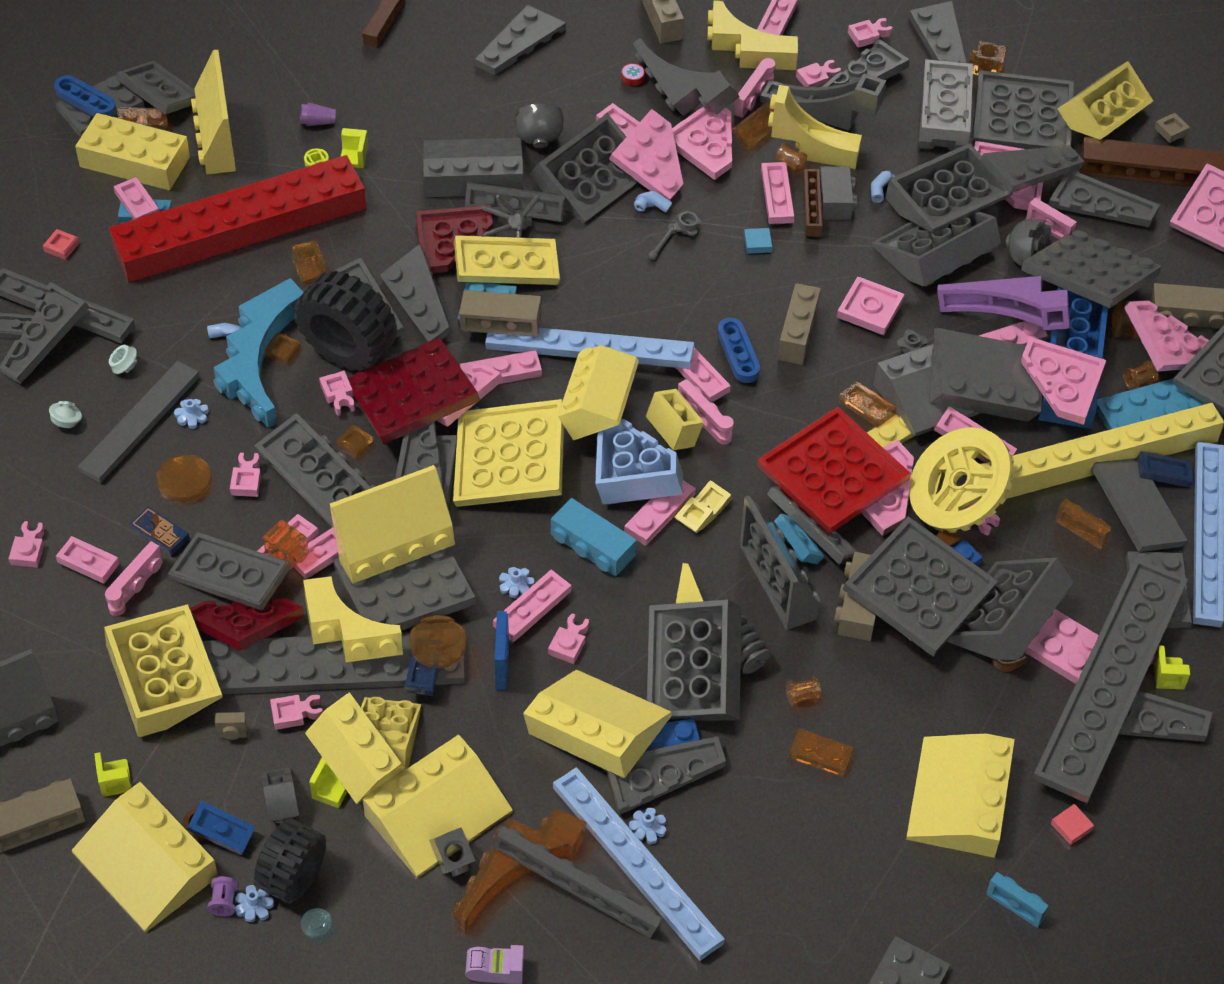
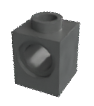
[429,827,475,877]

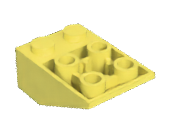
[361,697,421,776]

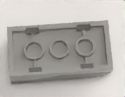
[918,59,973,151]

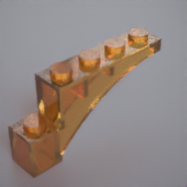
[452,808,586,935]

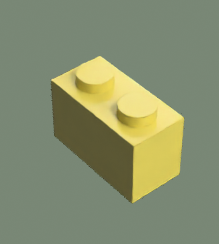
[646,389,704,450]

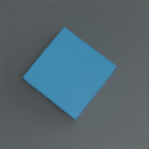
[744,228,772,254]

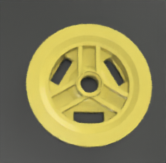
[909,427,1015,533]

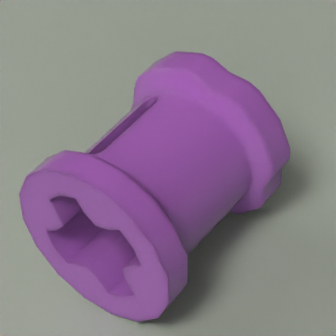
[207,876,239,917]

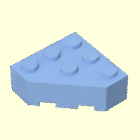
[595,419,683,505]

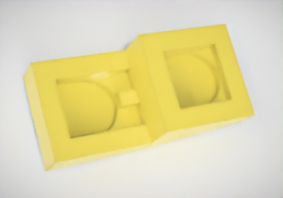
[675,480,733,534]

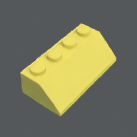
[1058,61,1153,140]
[558,345,639,440]

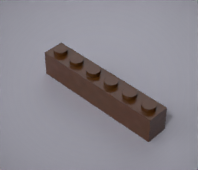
[1080,137,1224,187]

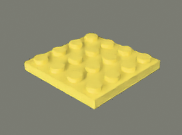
[453,399,564,507]

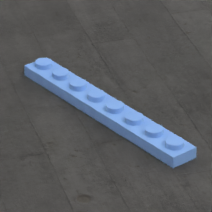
[485,328,694,369]
[1193,442,1224,627]
[553,767,724,961]

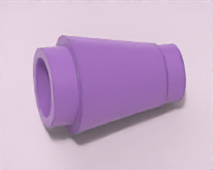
[300,102,336,126]

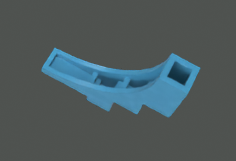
[213,278,304,428]

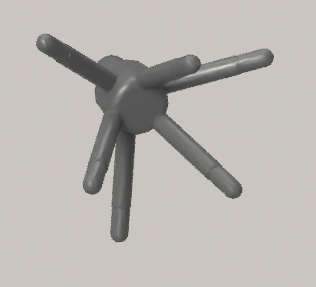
[482,194,540,238]

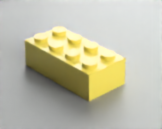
[75,113,190,191]

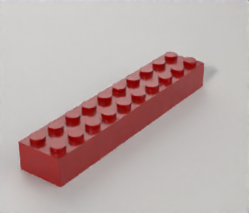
[109,155,366,283]

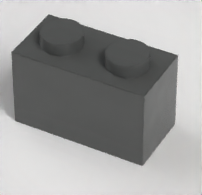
[820,166,857,220]

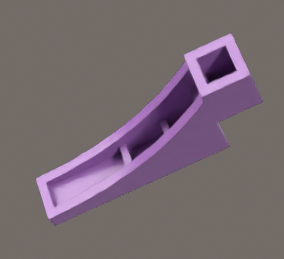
[937,276,1070,330]

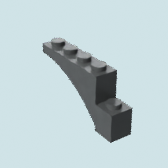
[633,38,740,116]
[760,73,886,131]

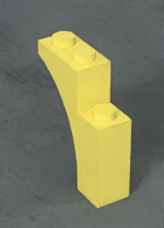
[707,1,798,70]
[768,85,862,169]
[303,576,403,663]

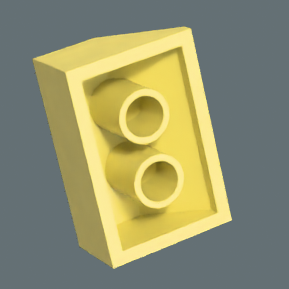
[305,692,405,804]

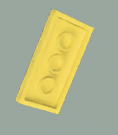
[454,236,560,285]

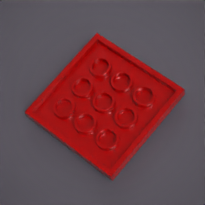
[757,407,911,534]

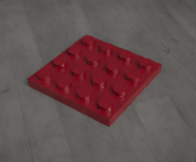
[348,337,481,444]

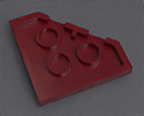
[416,205,493,273]
[190,598,304,651]

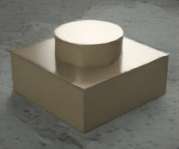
[1154,113,1190,143]
[215,712,248,740]

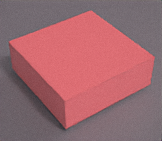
[43,229,79,260]
[1051,804,1094,845]

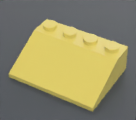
[191,50,236,175]
[330,465,455,584]
[104,604,222,738]
[523,670,672,778]
[906,733,1015,858]
[362,734,513,878]
[72,782,218,933]

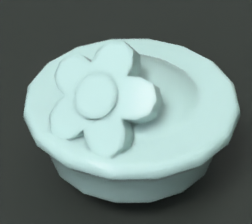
[109,345,137,374]
[49,401,82,428]

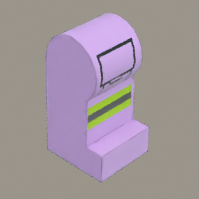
[465,945,524,984]

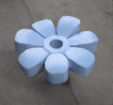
[174,399,209,429]
[499,567,534,598]
[629,808,666,845]
[235,885,274,922]

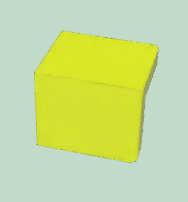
[341,128,368,168]
[1153,645,1190,690]
[94,752,132,797]
[309,757,347,808]

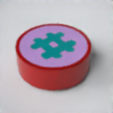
[621,63,645,86]

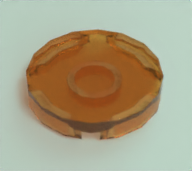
[156,455,212,503]
[409,615,467,668]

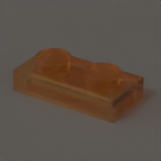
[732,103,774,150]
[116,107,168,131]
[838,381,896,428]
[1055,499,1112,550]
[788,729,854,777]

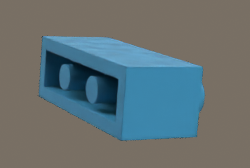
[551,498,637,577]

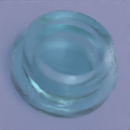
[301,908,332,939]

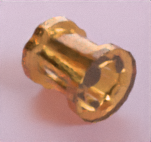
[775,143,807,173]
[1123,360,1158,390]
[786,676,821,706]

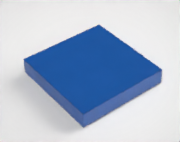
[495,611,509,691]

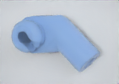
[871,171,895,203]
[634,191,672,213]
[207,323,241,339]

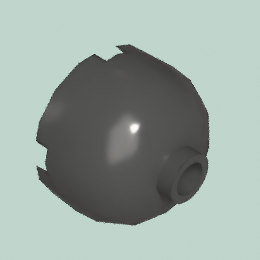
[515,103,564,148]
[1006,219,1052,267]

